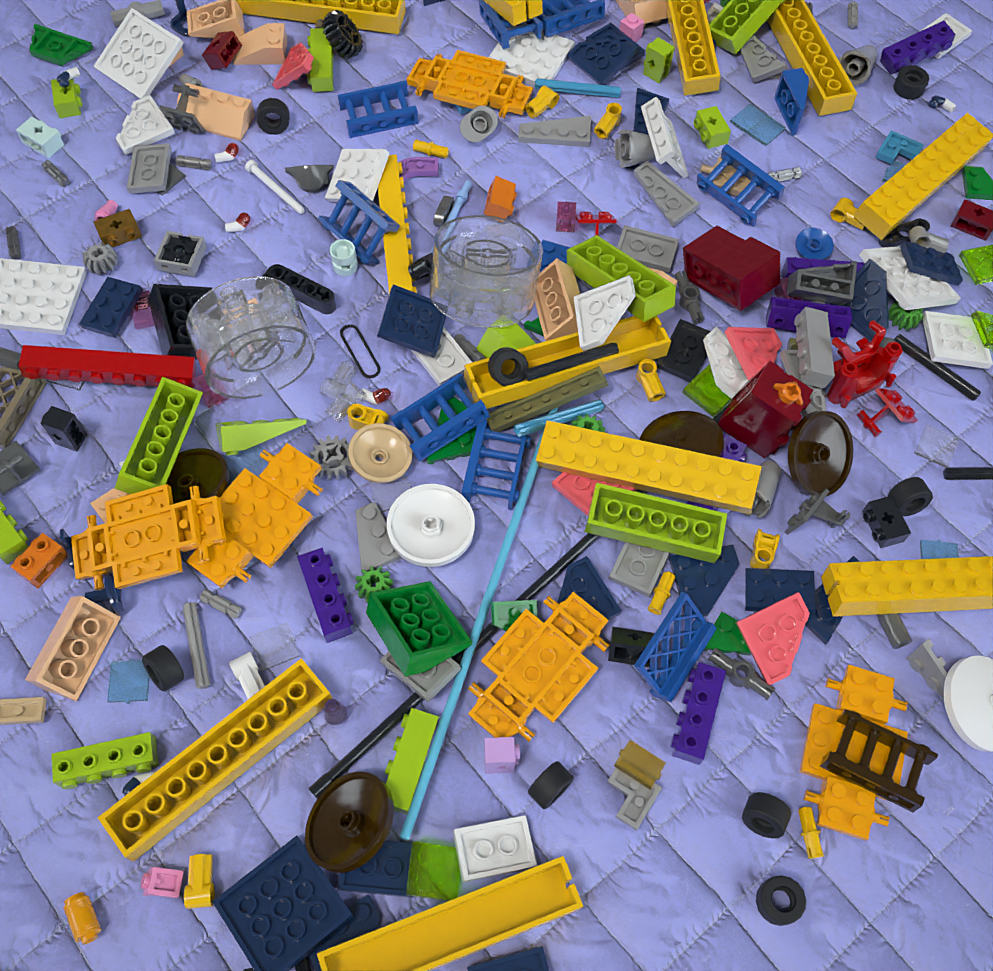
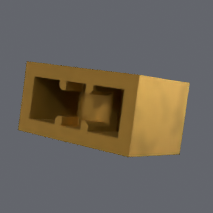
[93,208,142,248]

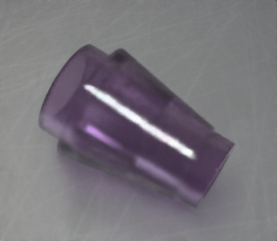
[324,699,347,725]

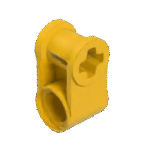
[347,403,389,430]
[750,528,780,569]

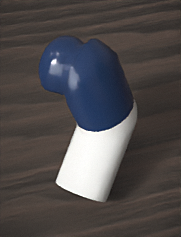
[57,67,81,88]
[929,95,956,113]
[122,771,155,796]

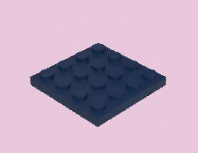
[212,835,354,971]

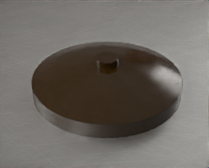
[639,411,724,457]
[788,411,853,496]
[166,448,230,504]
[305,771,394,873]

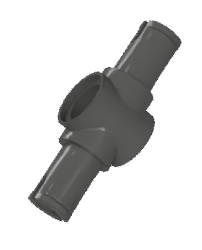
[674,270,705,324]
[708,648,775,700]

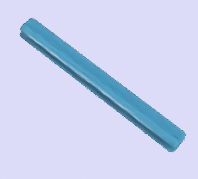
[534,78,621,98]
[514,399,604,437]

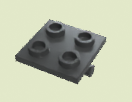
[159,84,206,134]
[0,441,40,496]
[785,489,850,535]

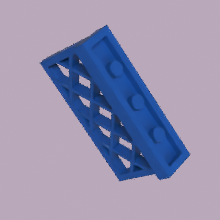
[634,592,717,702]

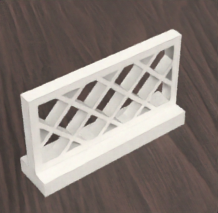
[641,97,689,178]

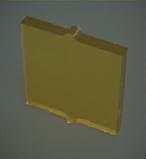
[614,740,666,790]

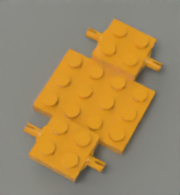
[406,50,533,118]
[186,443,323,589]
[71,484,226,590]
[468,592,610,742]
[799,664,908,841]

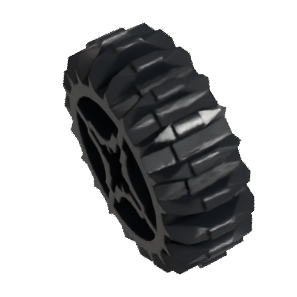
[322,10,363,59]

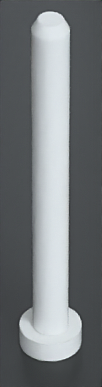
[245,160,305,214]

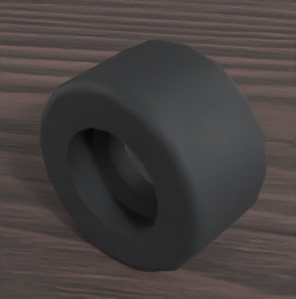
[893,65,930,100]
[257,98,289,135]
[488,347,528,386]
[888,477,933,516]
[142,645,184,691]
[528,761,574,809]
[742,792,791,839]
[756,875,806,926]

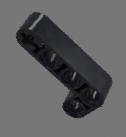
[256,264,336,315]

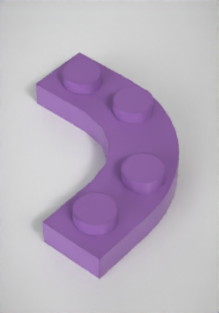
[399,157,439,182]

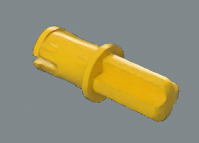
[413,139,449,158]
[648,571,675,615]
[798,807,824,859]

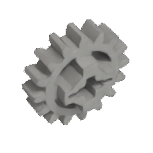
[310,435,353,480]

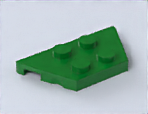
[29,24,94,66]
[427,396,477,465]

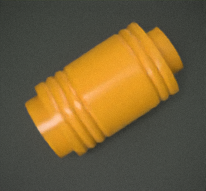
[63,892,102,945]

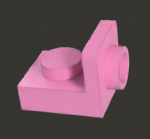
[140,867,184,899]

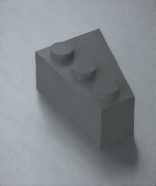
[786,261,857,305]

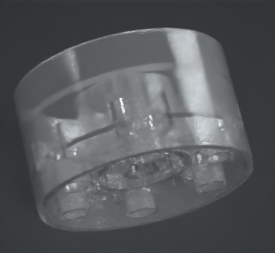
[429,215,543,327]
[186,276,316,399]

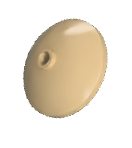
[348,423,412,483]

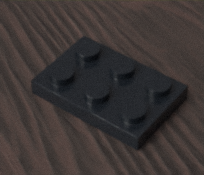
[656,319,711,383]

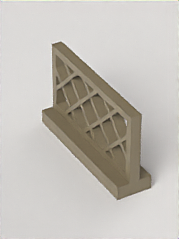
[0,366,47,449]

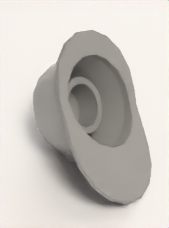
[460,106,498,142]

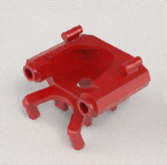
[827,320,903,408]

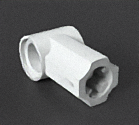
[229,652,265,699]

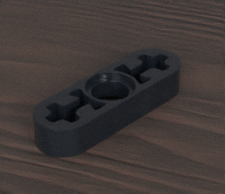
[878,218,930,248]

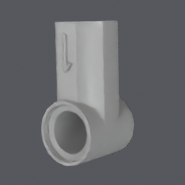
[908,226,949,253]

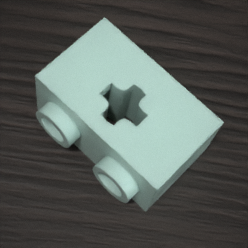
[16,116,64,158]

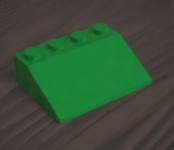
[366,581,472,677]

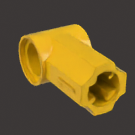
[525,85,560,119]
[594,102,622,139]
[830,197,865,230]
[636,359,666,402]
[184,854,215,909]

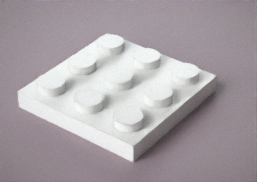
[325,149,390,203]
[922,311,993,369]

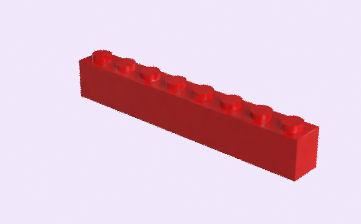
[18,345,196,389]

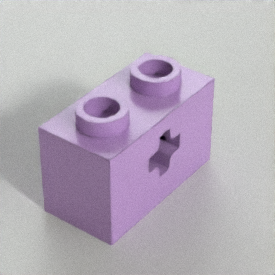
[484,737,520,774]

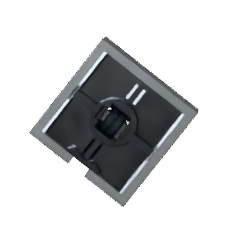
[154,231,207,277]

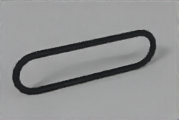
[340,324,380,378]

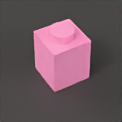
[619,13,644,42]

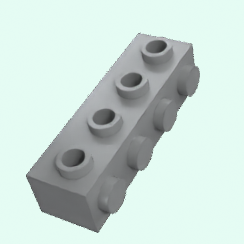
[794,307,835,388]

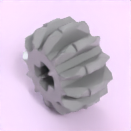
[83,242,118,276]

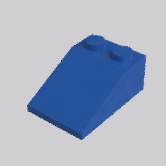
[774,68,809,136]

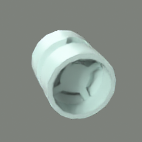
[330,239,358,276]

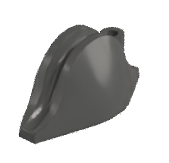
[285,165,334,193]

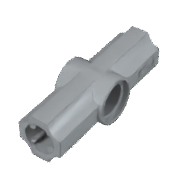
[110,0,165,27]

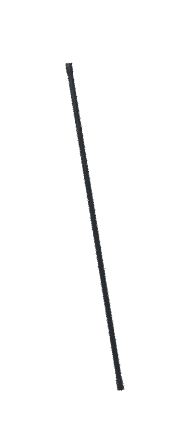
[308,363,777,799]

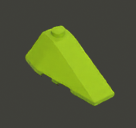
[476,313,536,359]
[215,418,306,455]

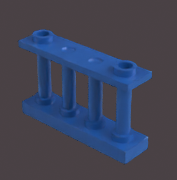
[479,0,543,49]
[536,0,605,37]
[338,81,418,138]
[697,144,785,227]
[318,180,400,265]
[390,373,490,462]
[461,419,531,510]

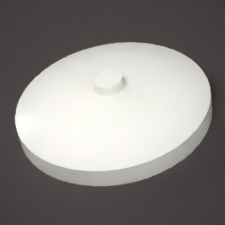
[387,484,475,567]
[944,655,993,752]

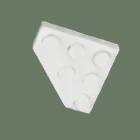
[116,95,175,155]
[574,275,636,351]
[703,327,748,399]

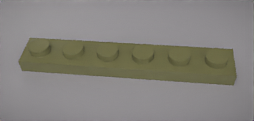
[487,367,608,432]

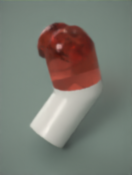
[215,143,239,163]
[225,212,250,233]
[359,388,391,405]

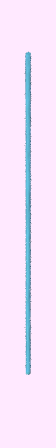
[399,288,595,840]

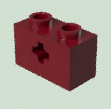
[202,31,242,70]
[950,199,993,241]

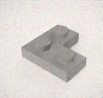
[607,761,662,831]

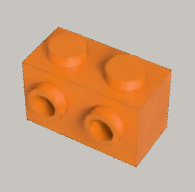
[483,176,517,222]
[10,533,67,589]

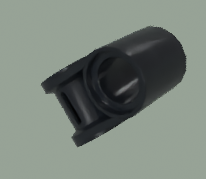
[408,253,441,281]

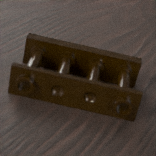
[820,709,938,813]

